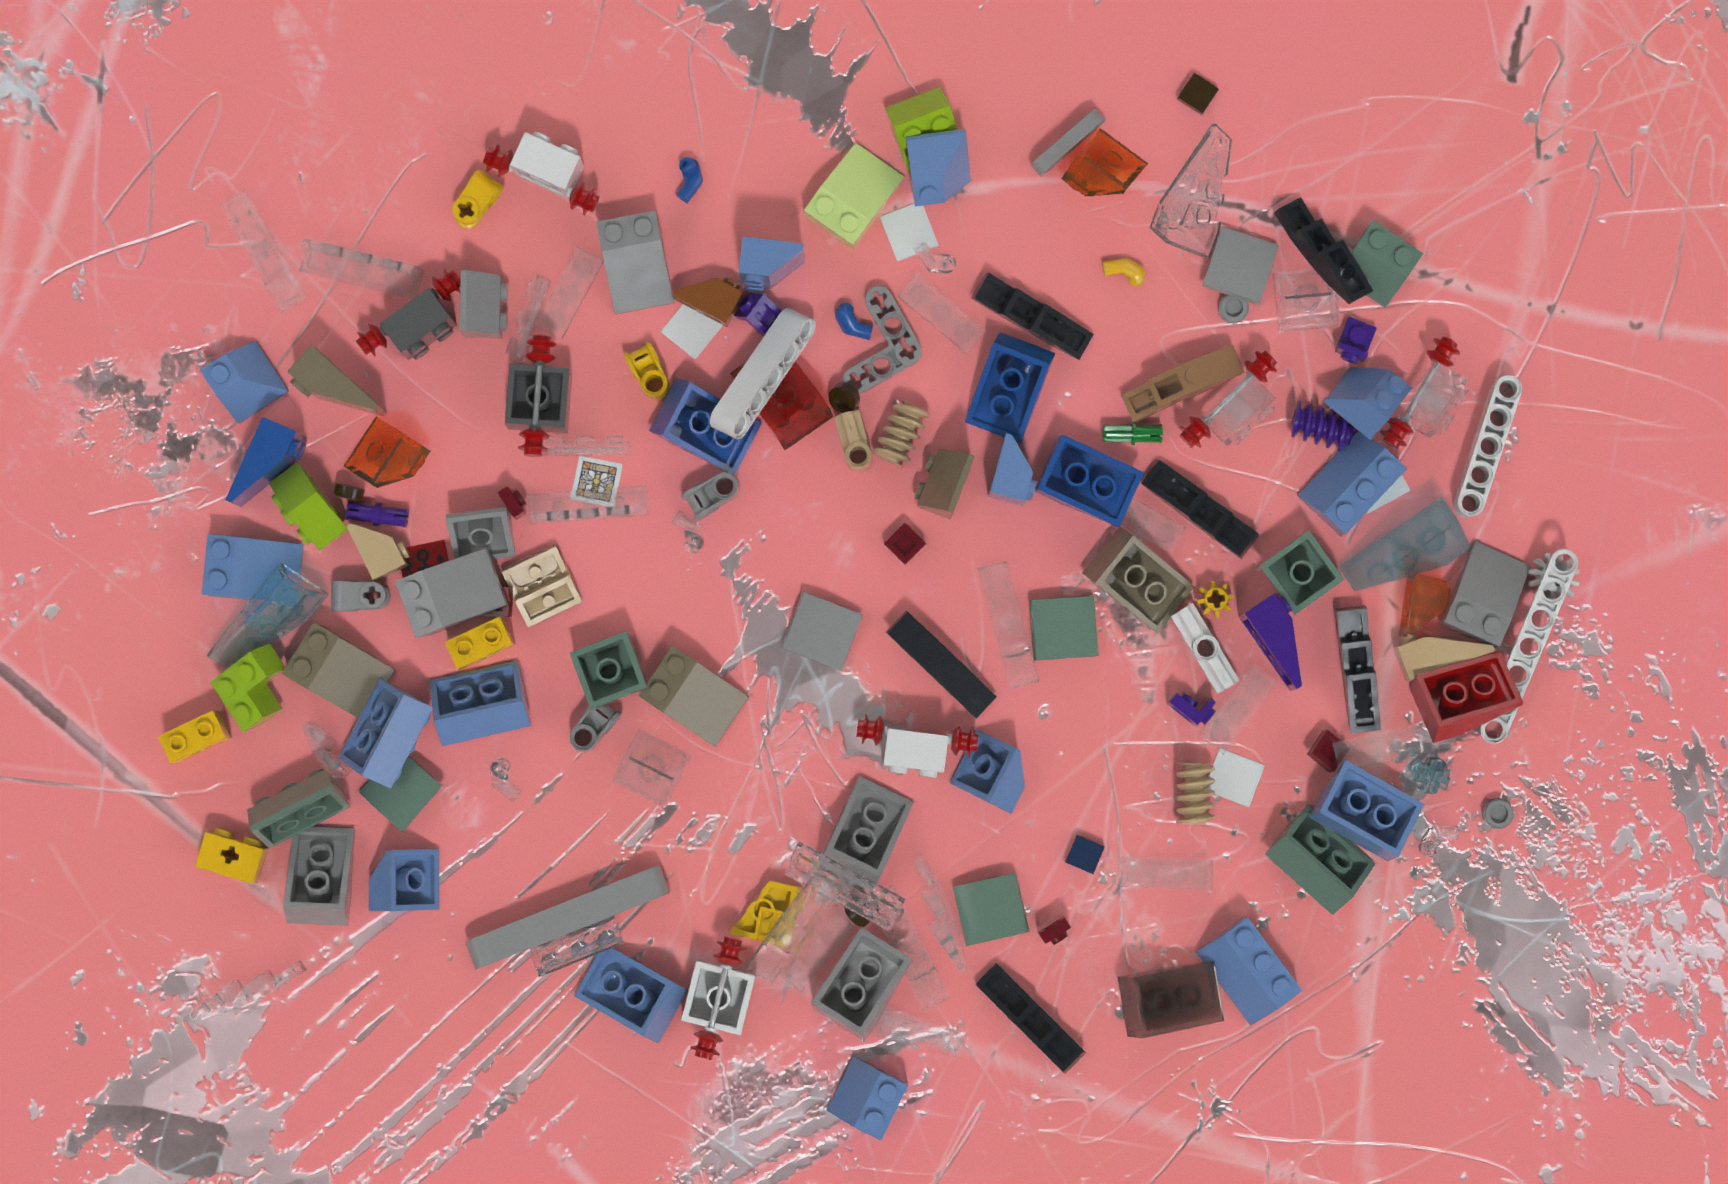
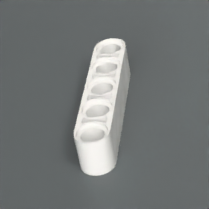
[710,308,816,439]
[1453,375,1522,518]

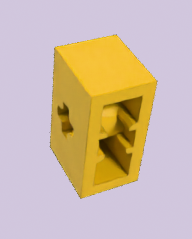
[445,616,515,671]
[158,710,232,764]
[195,828,268,884]

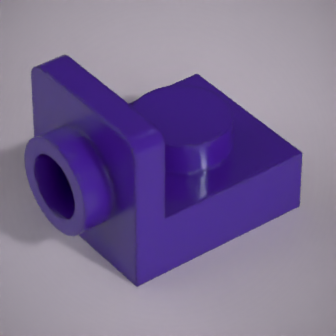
[734,292,782,337]
[1335,317,1377,364]
[1167,693,1216,726]

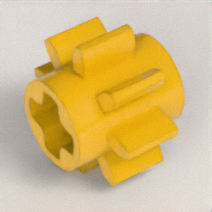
[1196,581,1234,619]

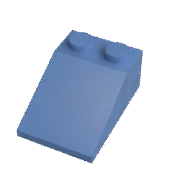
[202,534,304,604]
[574,943,688,1043]

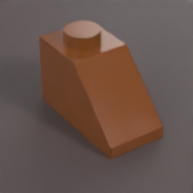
[673,277,744,327]

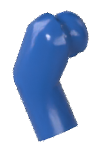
[676,157,703,204]
[835,302,873,340]

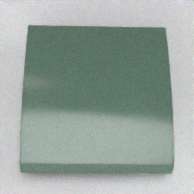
[1029,596,1099,661]
[359,755,443,832]
[953,872,1030,946]

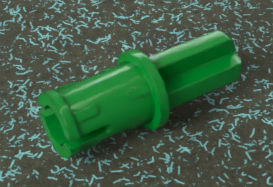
[1102,421,1163,445]

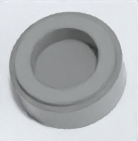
[1218,295,1249,324]
[1482,799,1514,829]

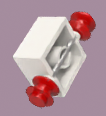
[483,131,600,216]
[856,714,979,778]
[681,936,756,1060]

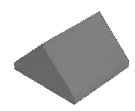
[446,507,515,559]

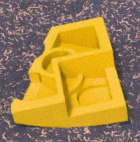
[730,881,803,947]

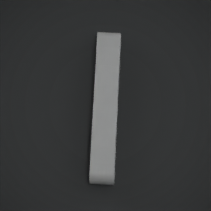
[465,865,670,970]

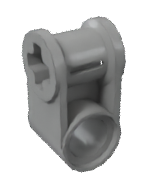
[681,472,740,522]
[331,581,391,612]
[570,704,622,753]

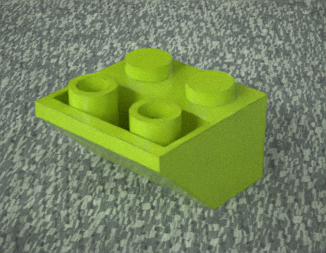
[885,87,957,173]

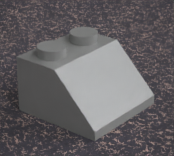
[460,270,508,339]

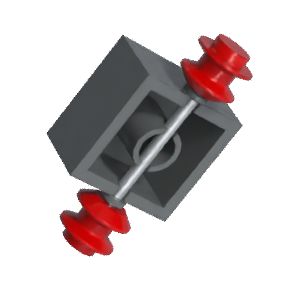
[356,268,461,360]
[505,335,572,457]

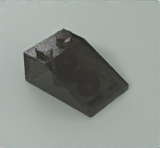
[1117,961,1224,1038]

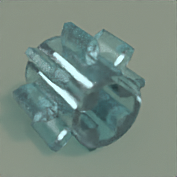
[1412,757,1451,794]

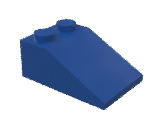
[965,332,1056,443]
[649,378,762,476]
[225,417,306,507]
[1034,434,1144,528]

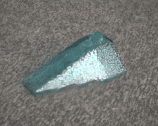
[1338,497,1471,592]
[207,562,329,669]

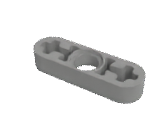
[1031,108,1106,177]

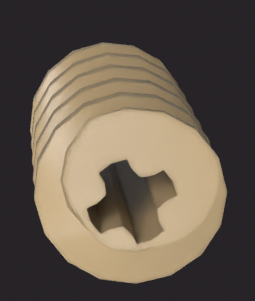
[873,401,930,468]
[1176,763,1215,824]

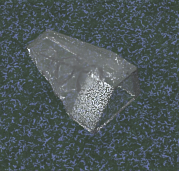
[1149,124,1232,258]

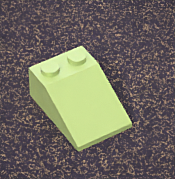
[804,143,905,250]

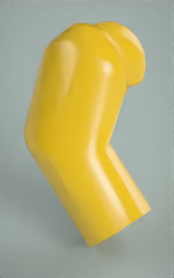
[1102,258,1146,287]

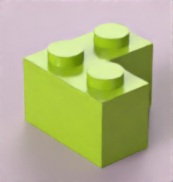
[269,462,348,551]
[210,643,286,733]

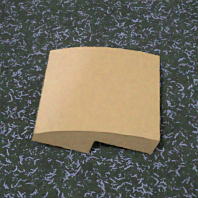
[501,544,582,627]

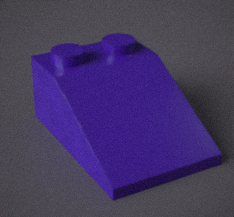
[1239,593,1302,691]

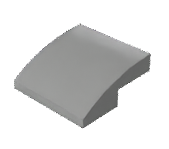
[1202,226,1279,305]
[781,592,862,671]

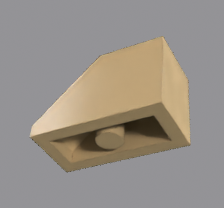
[346,523,410,582]

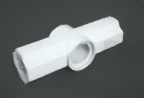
[1170,603,1240,694]

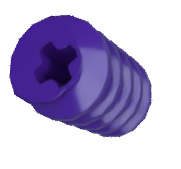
[1290,400,1355,452]

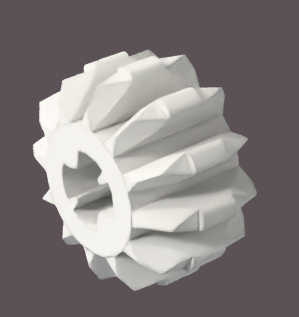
[1528,553,1580,599]

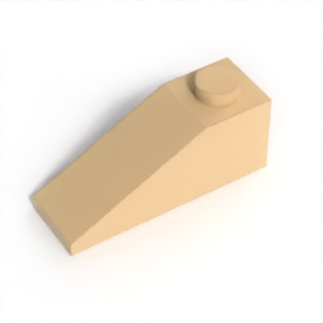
[1393,634,1495,682]

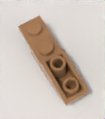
[1121,345,1245,423]

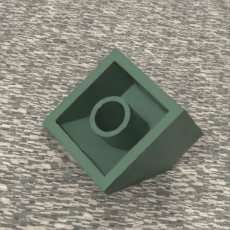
[1351,220,1424,308]
[1260,531,1345,615]
[570,631,648,710]

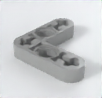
[842,286,921,395]

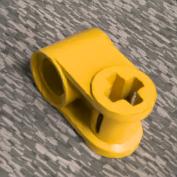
[452,169,504,229]
[623,341,670,401]

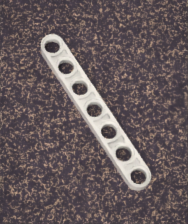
[1480,548,1578,744]

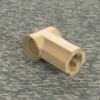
[834,410,873,472]

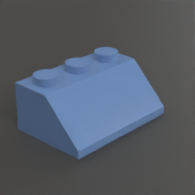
[738,236,805,293]
[1297,431,1407,537]
[430,660,531,746]
[338,678,433,789]
[1309,760,1424,862]
[1196,916,1303,1025]

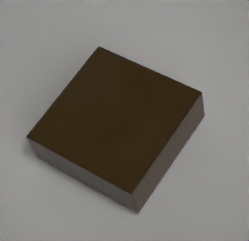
[1177,73,1219,115]

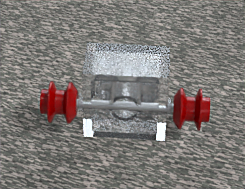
[1380,336,1469,449]
[1179,351,1277,448]

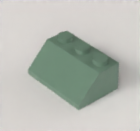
[247,768,351,848]
[1265,803,1375,915]

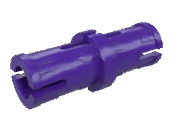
[346,501,409,528]

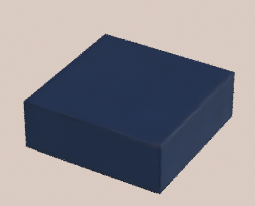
[1065,835,1105,874]

